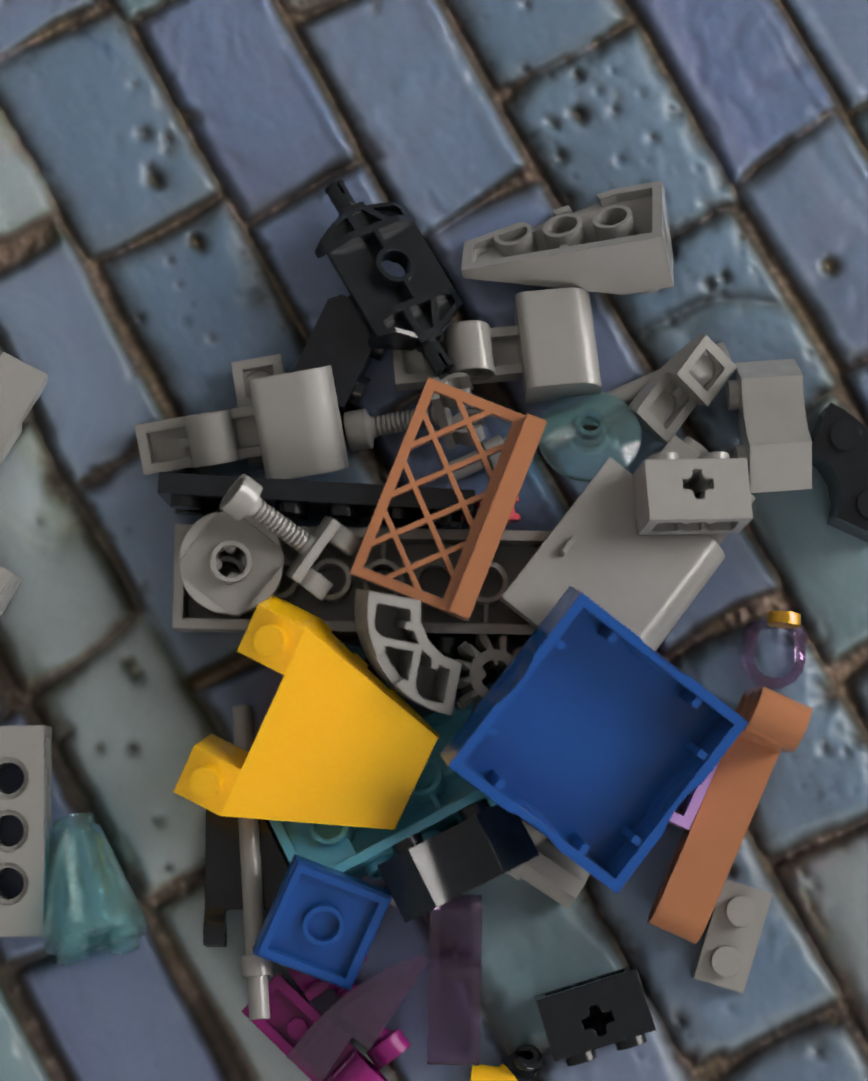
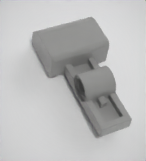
[392,287,602,404]
[134,365,349,479]

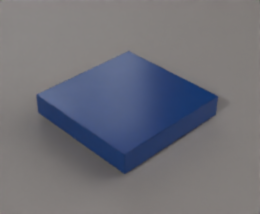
[252,854,392,991]

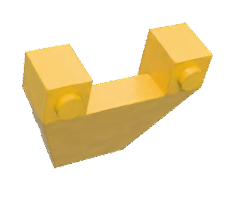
[173,595,440,830]

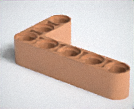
[647,686,813,944]

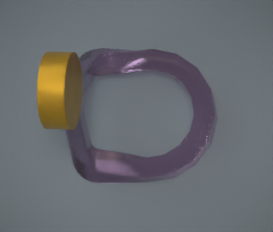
[743,611,808,689]

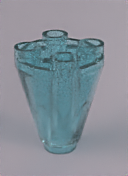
[43,813,149,966]

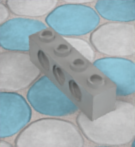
[0,725,52,937]

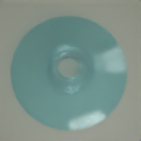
[539,392,641,482]

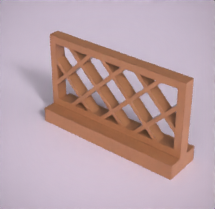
[350,377,547,622]

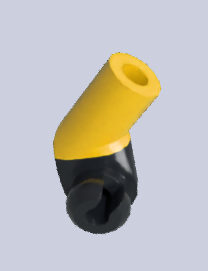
[470,1044,543,1081]

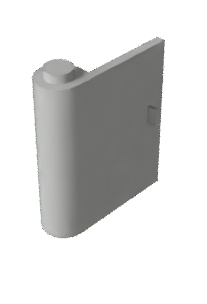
[499,457,725,652]

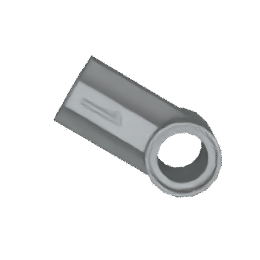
[506,820,590,909]

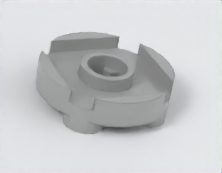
[179,511,285,616]

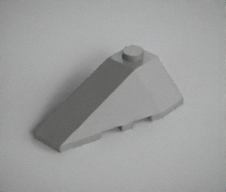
[461,181,674,295]

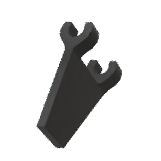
[203,809,288,947]

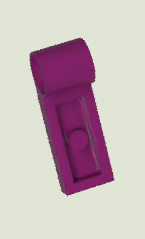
[241,972,388,1081]

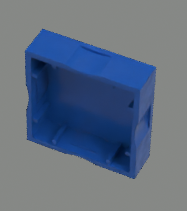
[440,586,749,894]

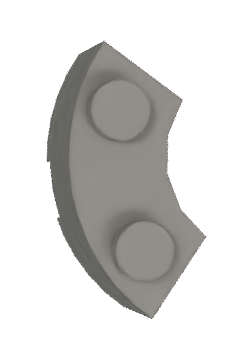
[726,359,812,493]
[355,588,462,716]

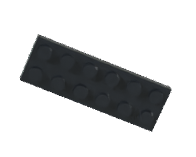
[158,472,475,529]

